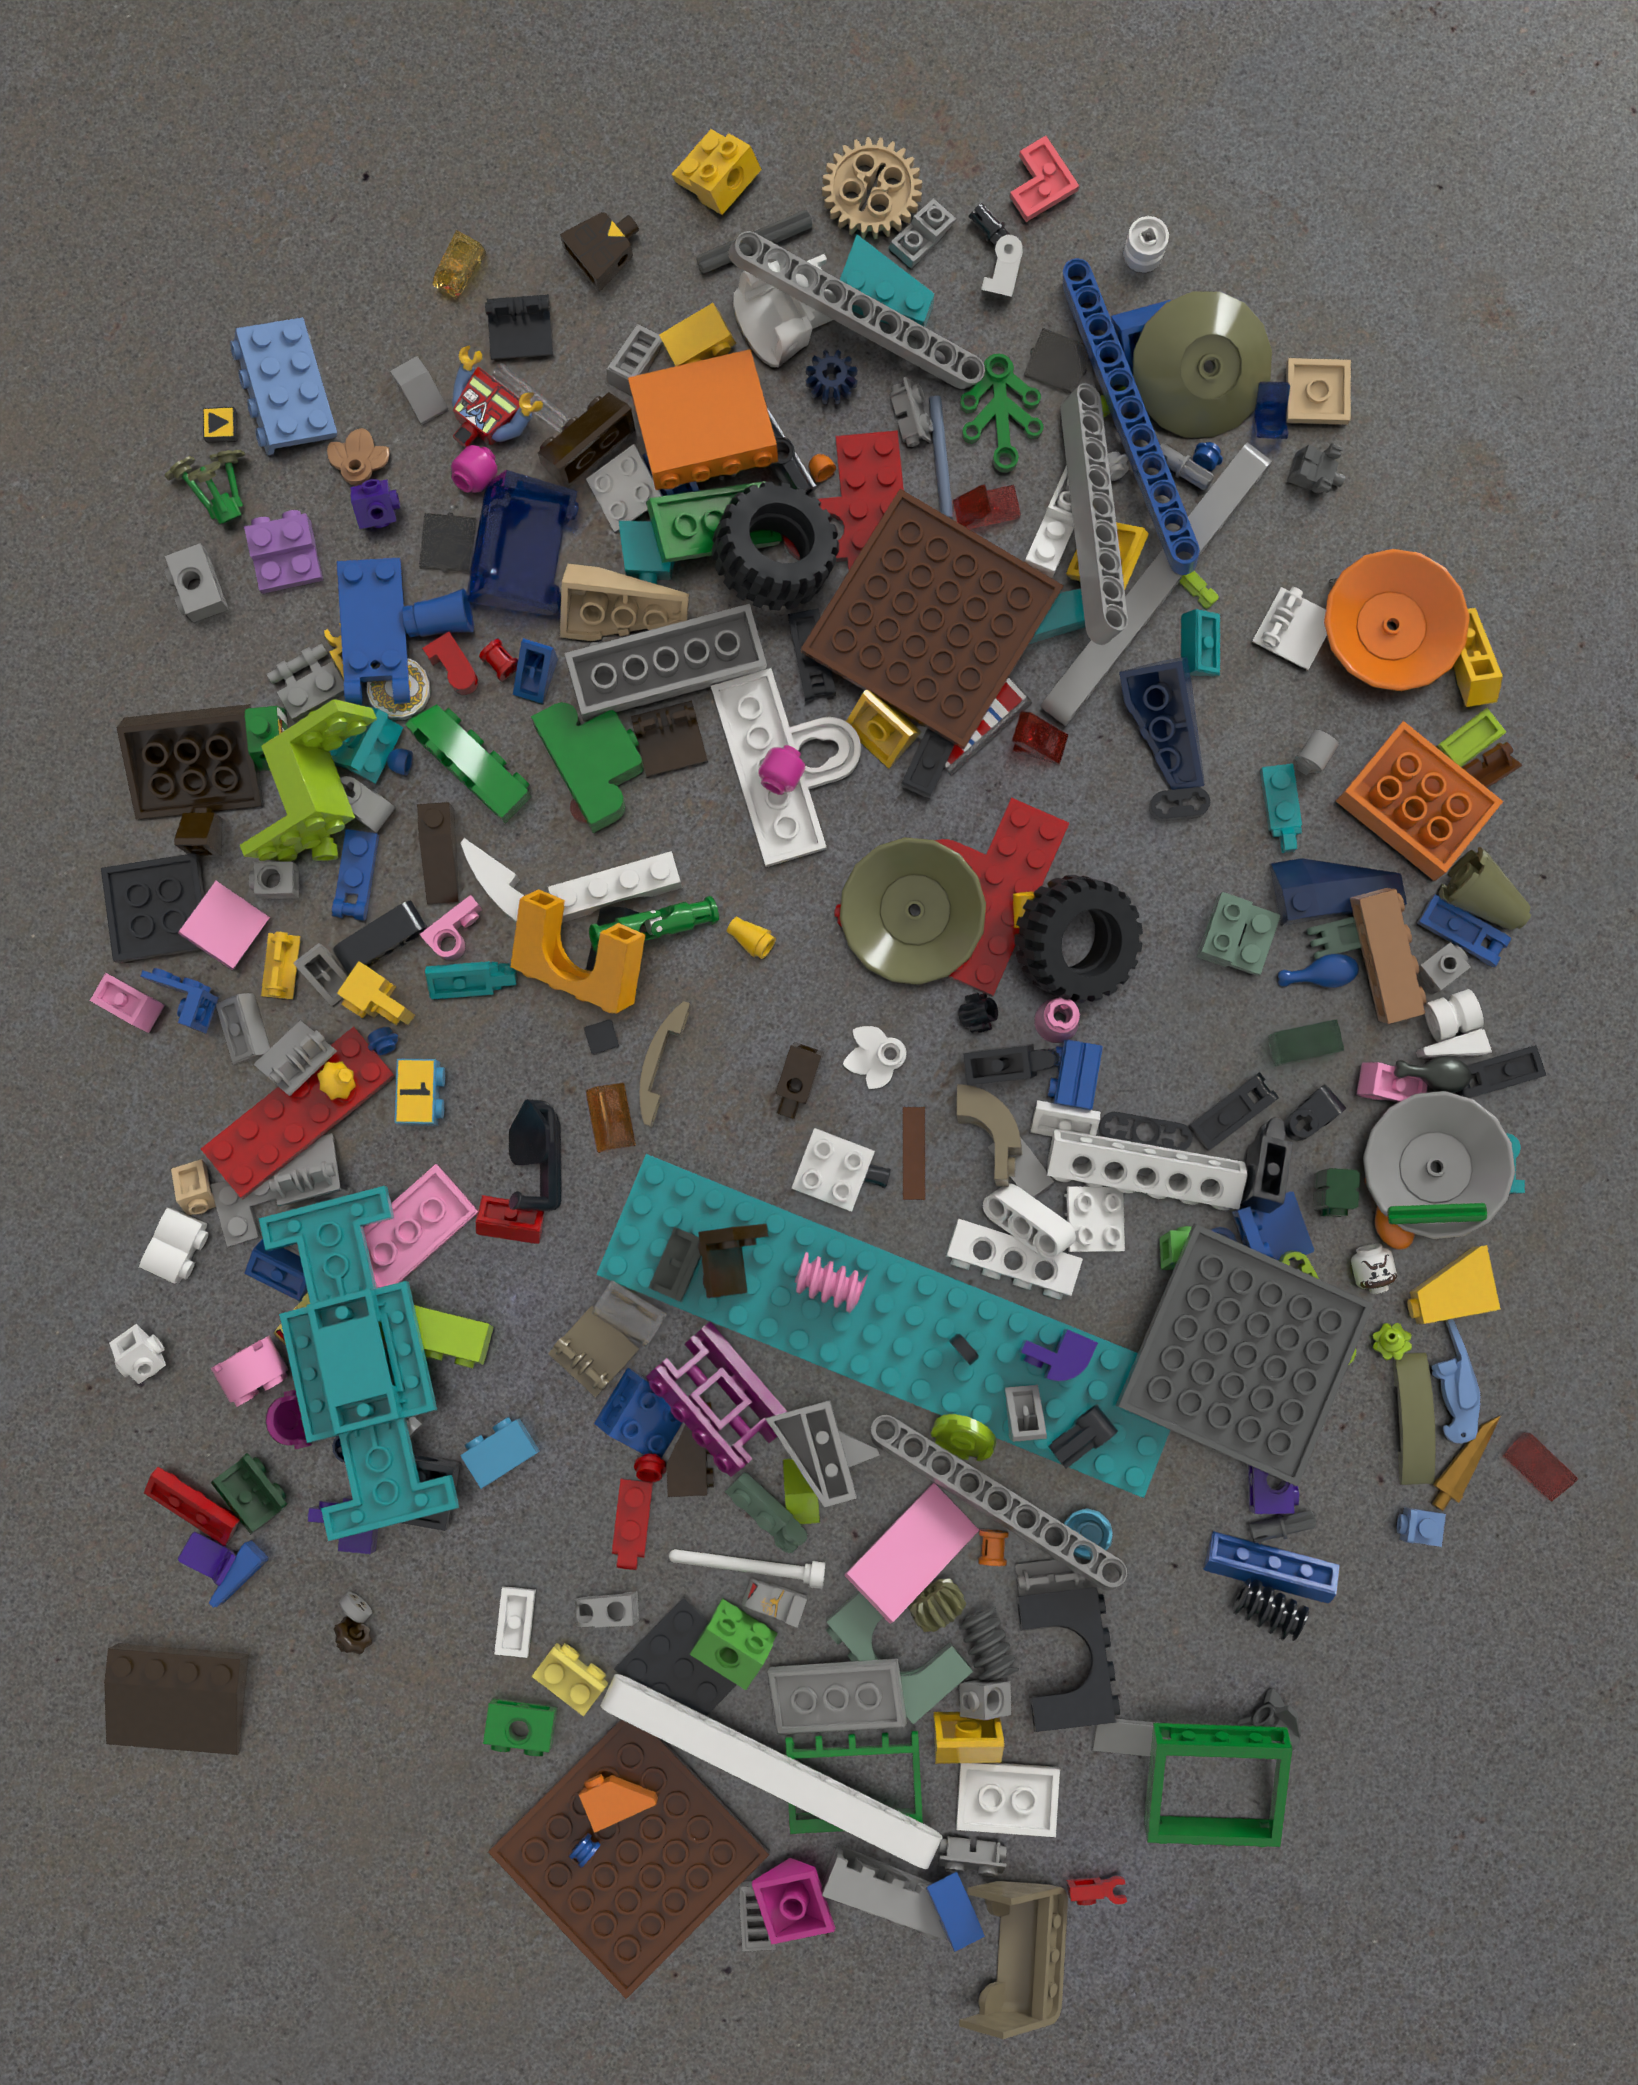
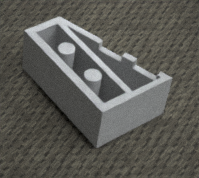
[766,1400,857,1507]

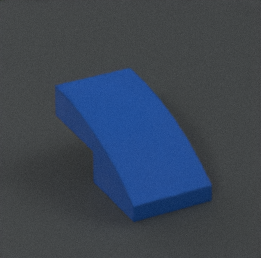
[926,1872,985,1952]

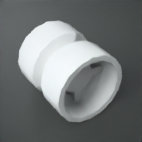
[1123,216,1169,273]
[1424,989,1484,1042]

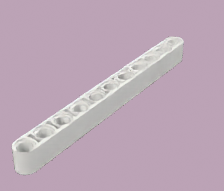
[600,1674,943,1869]

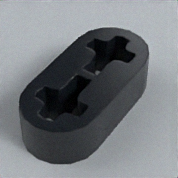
[1149,787,1211,822]

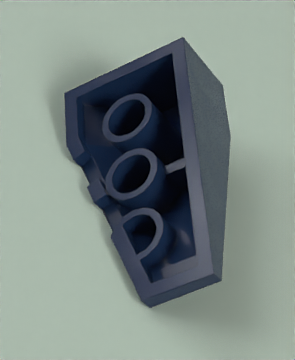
[1119,656,1205,790]
[1269,858,1407,926]

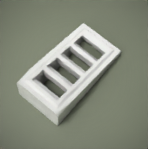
[1416,1029,1492,1059]

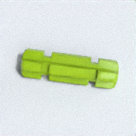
[1179,571,1219,609]

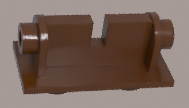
[1462,742,1522,788]

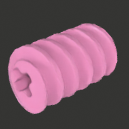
[795,1252,868,1313]

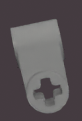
[340,776,396,833]

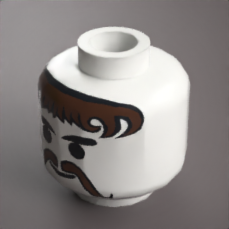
[1351,1244,1397,1294]

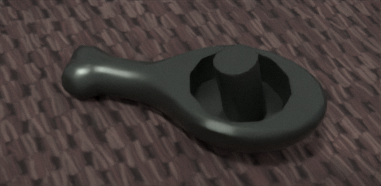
[1394,1056,1471,1093]

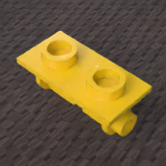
[261,932,301,999]

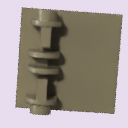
[548,1306,639,1398]

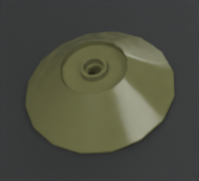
[1133,291,1272,438]
[840,837,986,985]

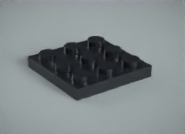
[101,853,204,963]
[614,1597,737,1716]

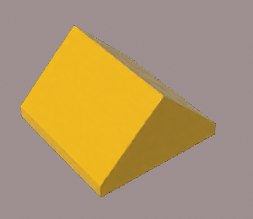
[846,690,922,769]
[933,1712,1004,1764]

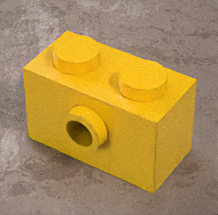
[659,303,737,366]

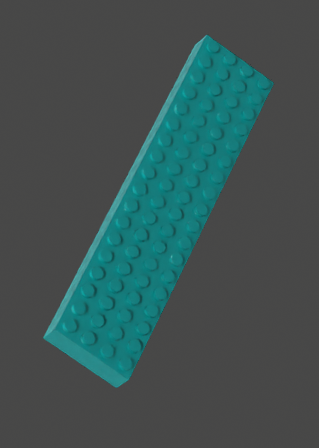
[596,1154,1170,1498]

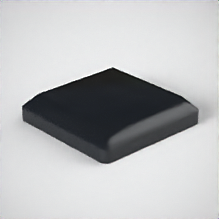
[584,1019,619,1055]

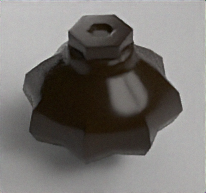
[334,1616,372,1655]

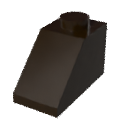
[174,808,222,856]

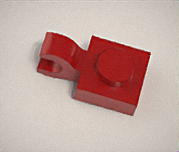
[1067,1876,1127,1906]

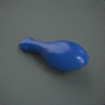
[1278,954,1359,988]

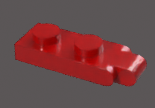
[612,1478,654,1570]

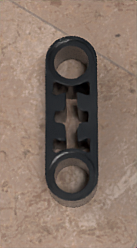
[332,900,428,976]

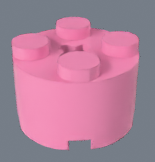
[211,1336,289,1407]

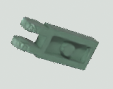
[725,1472,808,1554]

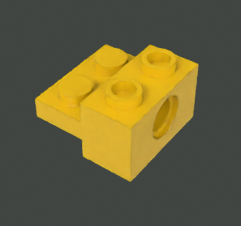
[671,129,762,215]
[337,961,415,1025]

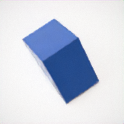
[513,638,558,704]

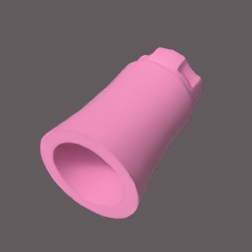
[1035,997,1080,1043]

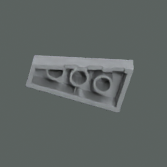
[822,1843,947,1941]

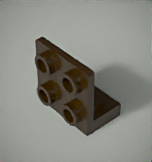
[698,1224,769,1298]

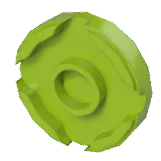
[931,1414,997,1461]

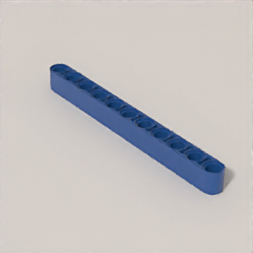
[1063,258,1200,575]

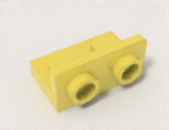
[532,1643,609,1717]

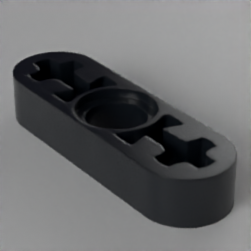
[1098,1111,1193,1151]

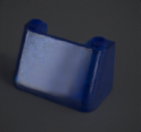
[467,470,579,615]

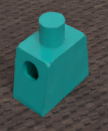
[619,520,675,584]

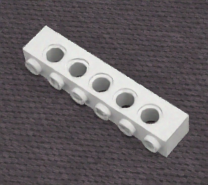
[1047,1128,1248,1210]

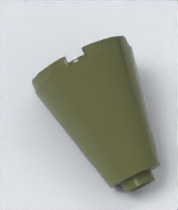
[1439,847,1531,930]

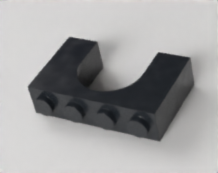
[1016,1587,1120,1732]

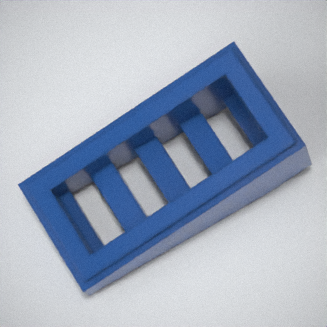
[209,1540,269,1608]

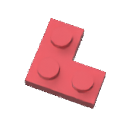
[1010,136,1079,222]

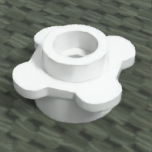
[1108,452,1129,481]

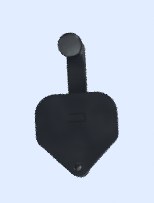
[509,1099,561,1211]

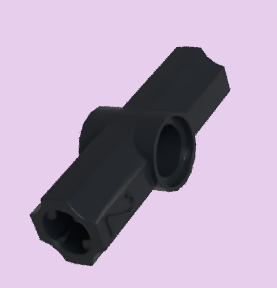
[767,408,817,496]

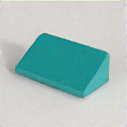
[1181,609,1220,676]

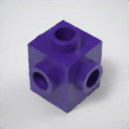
[350,479,401,529]

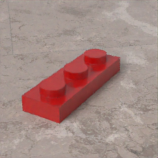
[144,1467,240,1546]

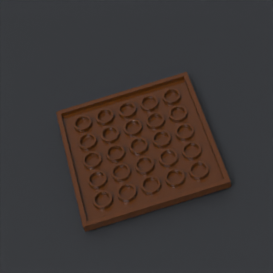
[800,489,1064,750]
[488,1719,770,1999]

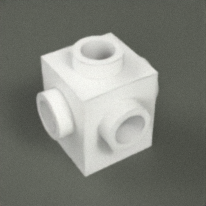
[109,1324,166,1384]

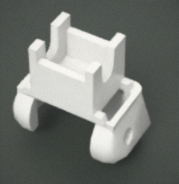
[733,254,836,367]

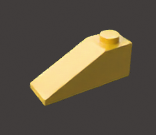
[1454,608,1503,707]

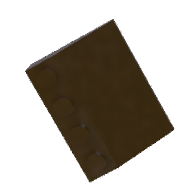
[116,704,263,819]
[104,1643,249,1755]

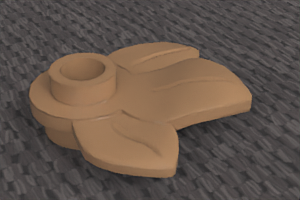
[327,428,390,486]

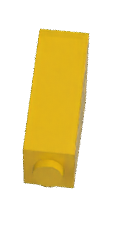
[1407,1245,1501,1324]

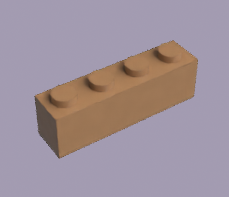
[1350,888,1426,1024]

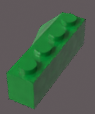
[405,704,532,824]

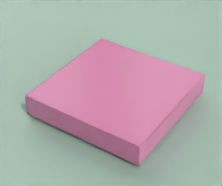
[178,881,270,970]

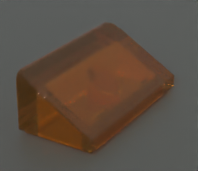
[586,1083,636,1153]

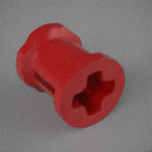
[479,638,518,681]

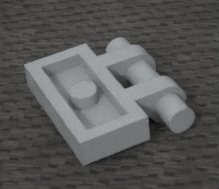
[267,643,344,722]

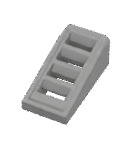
[606,324,663,395]
[739,1881,776,1951]

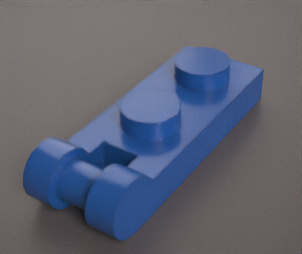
[332,829,379,921]
[1417,894,1511,967]

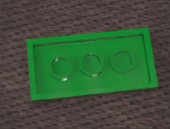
[646,481,782,563]

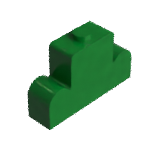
[531,702,643,833]

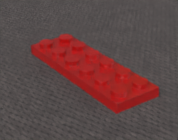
[201,1026,395,1200]

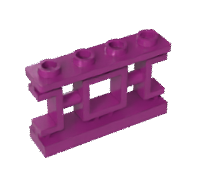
[646,1321,787,1477]

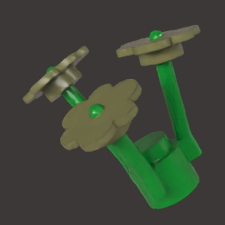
[164,450,245,525]

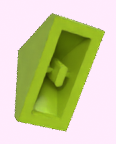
[783,1459,820,1524]

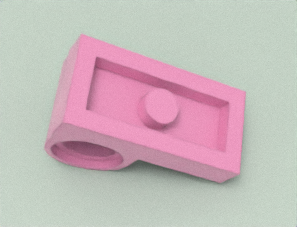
[420,895,482,961]
[90,973,165,1033]
[1356,1062,1428,1103]

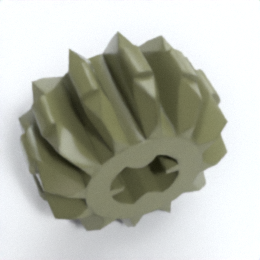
[908,1578,966,1632]

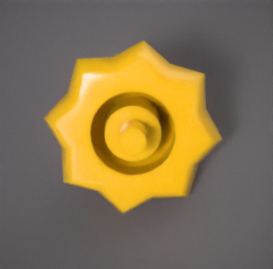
[317,1062,356,1100]

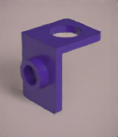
[178,1532,236,1586]

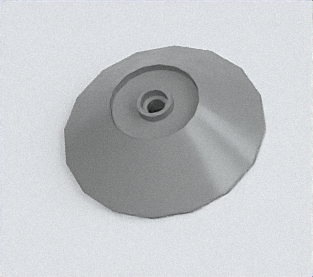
[1363,1091,1515,1239]

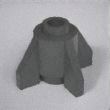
[1237,1689,1301,1751]

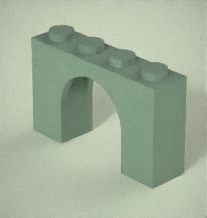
[826,1591,973,1724]

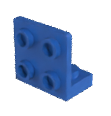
[140,968,219,1034]
[1232,1191,1314,1261]
[594,1368,683,1458]

